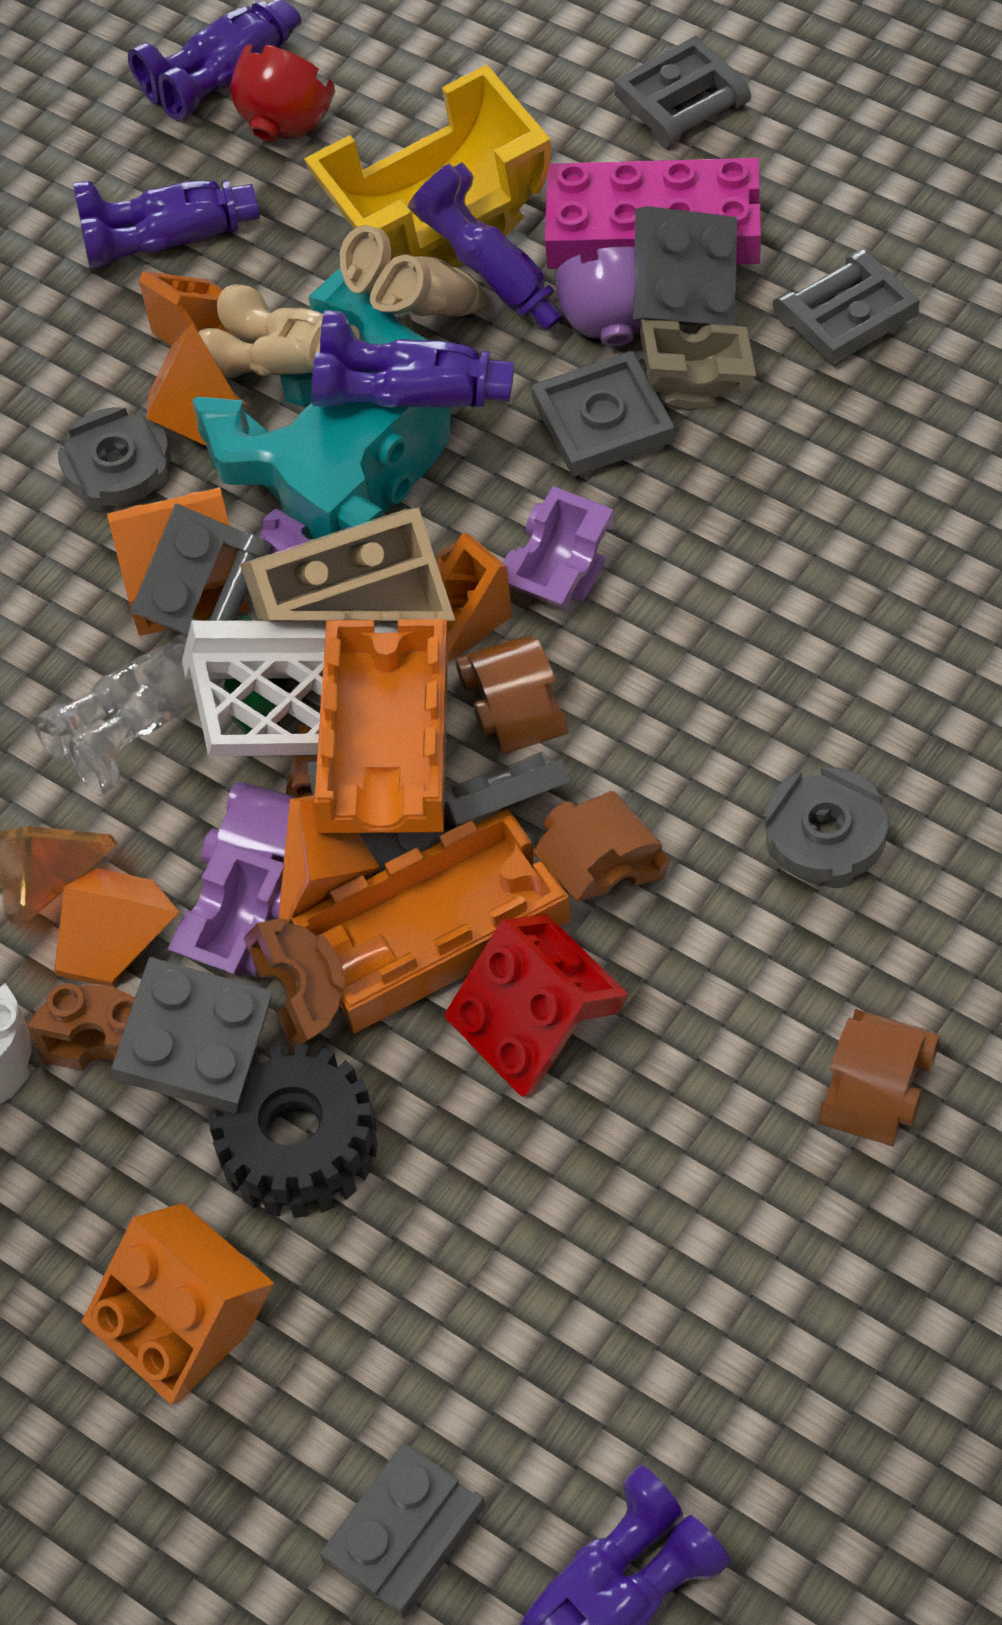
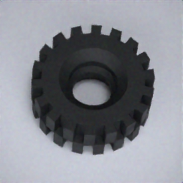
[209,1044,378,1218]

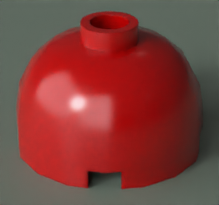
[230,44,336,142]

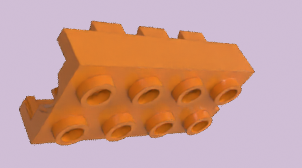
[314,619,448,833]
[291,808,571,1034]

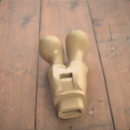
[339,225,487,316]
[198,284,360,379]

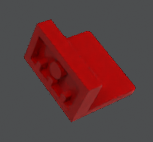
[445,914,629,1097]

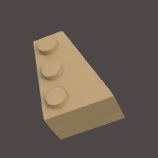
[240,507,455,621]

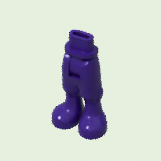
[127,0,302,120]
[407,162,564,331]
[73,180,260,269]
[311,310,514,408]
[520,1465,732,1625]

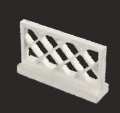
[182,621,398,756]

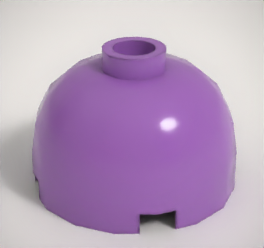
[555,247,641,346]

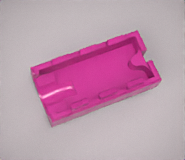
[545,158,761,269]

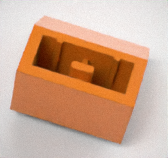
[107,487,250,636]
[81,1203,274,1405]

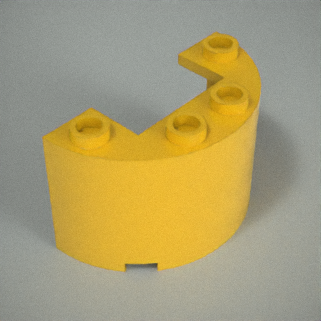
[304,64,552,267]

